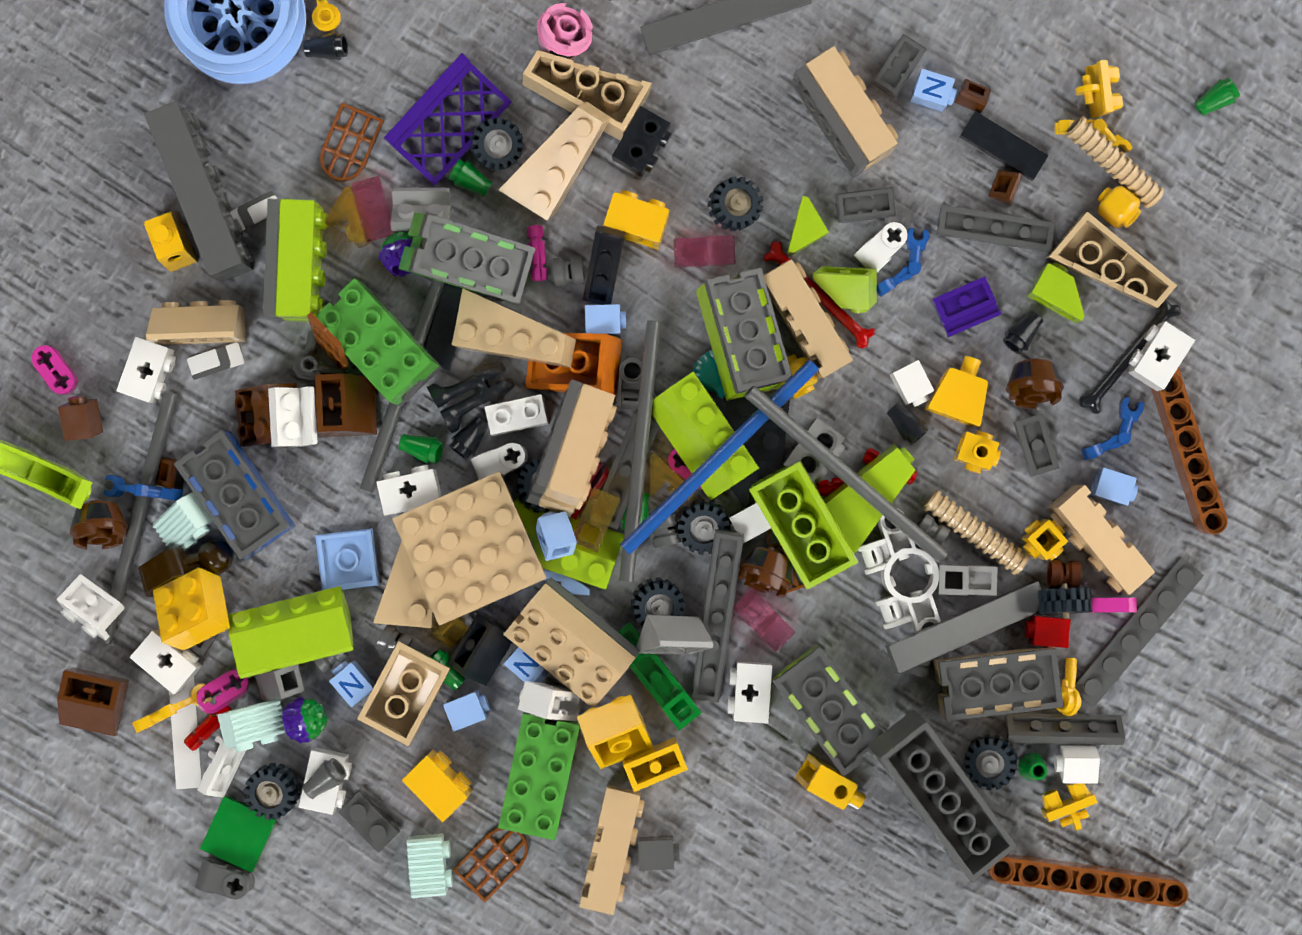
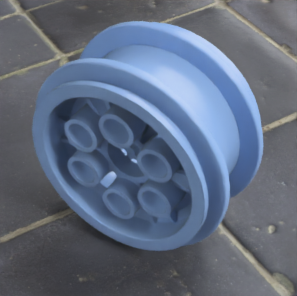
[164,0,306,84]

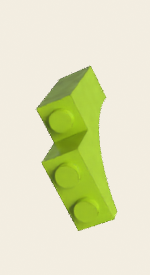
[0,440,93,509]

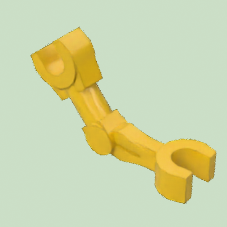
[1054,119,1133,153]
[132,683,212,733]

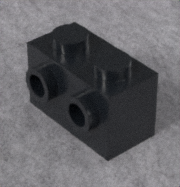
[612,106,673,177]
[447,614,512,686]

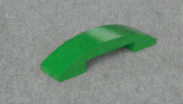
[618,622,702,731]

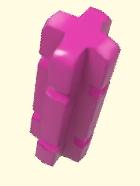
[527,225,548,282]

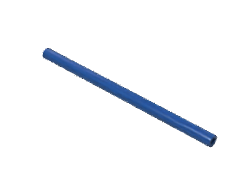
[620,360,819,555]

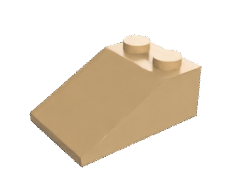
[357,641,450,746]

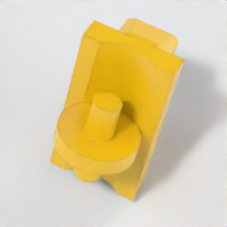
[1075,60,1123,118]
[1041,783,1098,831]

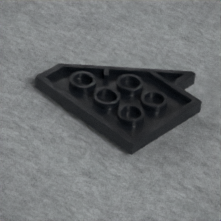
[707,391,790,506]

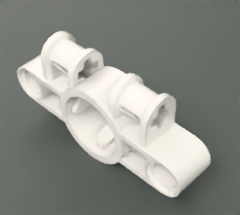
[858,509,941,633]

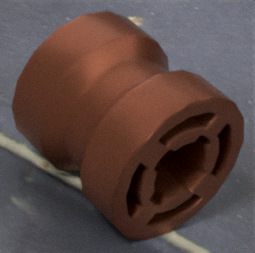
[1047,559,1081,588]

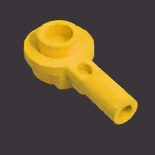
[312,0,341,32]
[1056,658,1081,716]

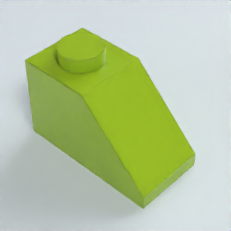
[1026,262,1085,324]
[813,266,877,313]

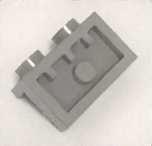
[391,188,451,231]

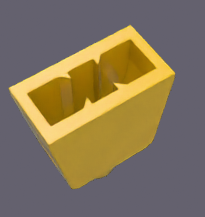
[144,211,197,272]
[924,356,988,428]
[795,754,866,810]

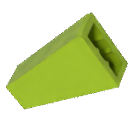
[823,444,915,554]

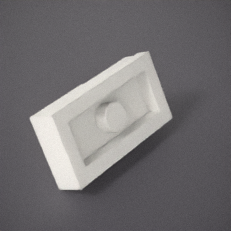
[197,736,246,798]

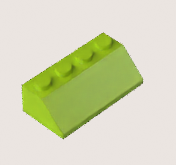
[652,372,759,500]
[749,461,858,590]
[514,497,624,590]
[228,586,354,679]

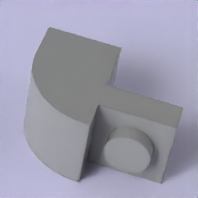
[938,565,998,596]

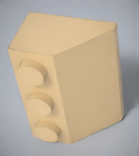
[146,300,246,345]

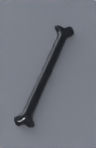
[1079,299,1181,414]

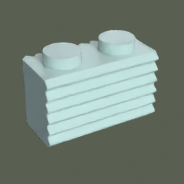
[153,492,213,551]
[217,700,286,752]
[406,833,453,898]

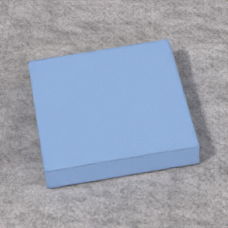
[315,528,380,590]

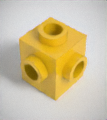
[953,430,1001,474]
[1021,519,1068,560]

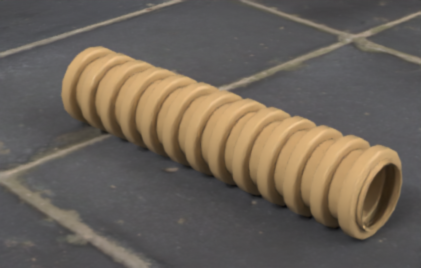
[1066,116,1164,208]
[923,490,1029,575]

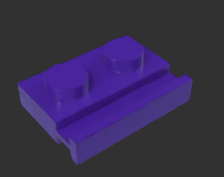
[931,276,1002,338]

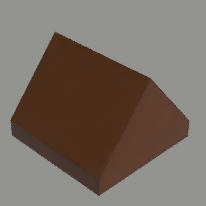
[955,79,991,114]
[988,170,1022,206]
[156,457,184,490]

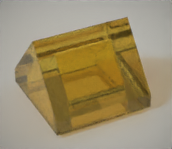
[432,617,468,648]

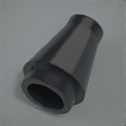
[303,31,348,60]
[1003,311,1044,354]
[886,402,928,445]
[449,416,489,460]

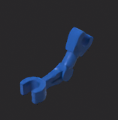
[877,228,929,297]
[1081,397,1144,461]
[103,475,183,501]

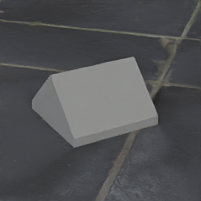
[636,615,713,655]

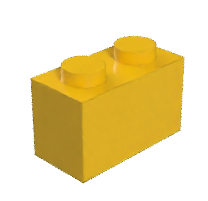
[622,737,688,792]

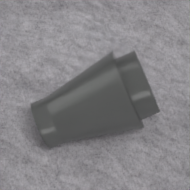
[302,758,347,799]

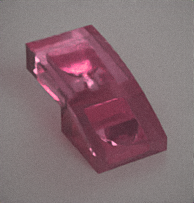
[351,176,395,242]
[673,235,736,268]
[733,588,796,652]

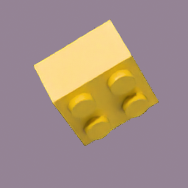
[603,190,670,250]
[153,568,230,650]
[577,694,654,769]
[402,749,473,823]

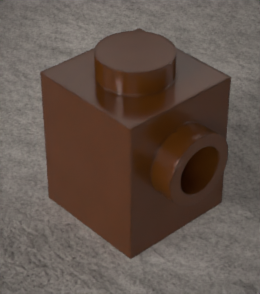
[58,395,103,441]

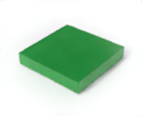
[200,795,277,873]

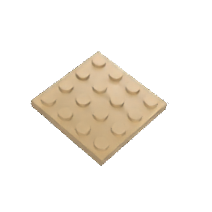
[392,471,547,626]

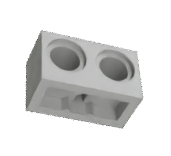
[782,418,845,484]

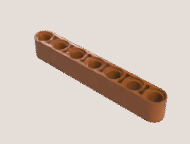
[1150,349,1228,534]
[987,854,1189,907]

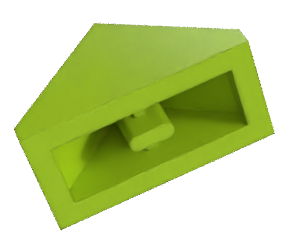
[787,196,829,256]

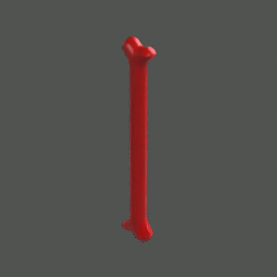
[764,241,875,348]

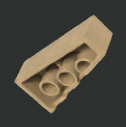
[522,50,652,141]
[499,102,611,221]
[1046,212,1177,308]
[764,259,853,378]
[452,289,576,368]
[1047,485,1155,595]
[373,541,435,628]
[579,784,645,915]

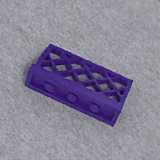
[384,53,512,186]

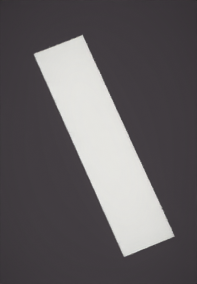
[169,677,202,789]

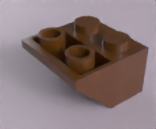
[315,374,377,438]
[235,383,297,447]
[57,668,129,737]

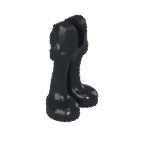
[427,361,515,434]

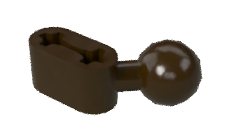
[138,539,234,597]

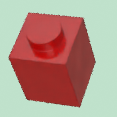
[1025,615,1071,648]

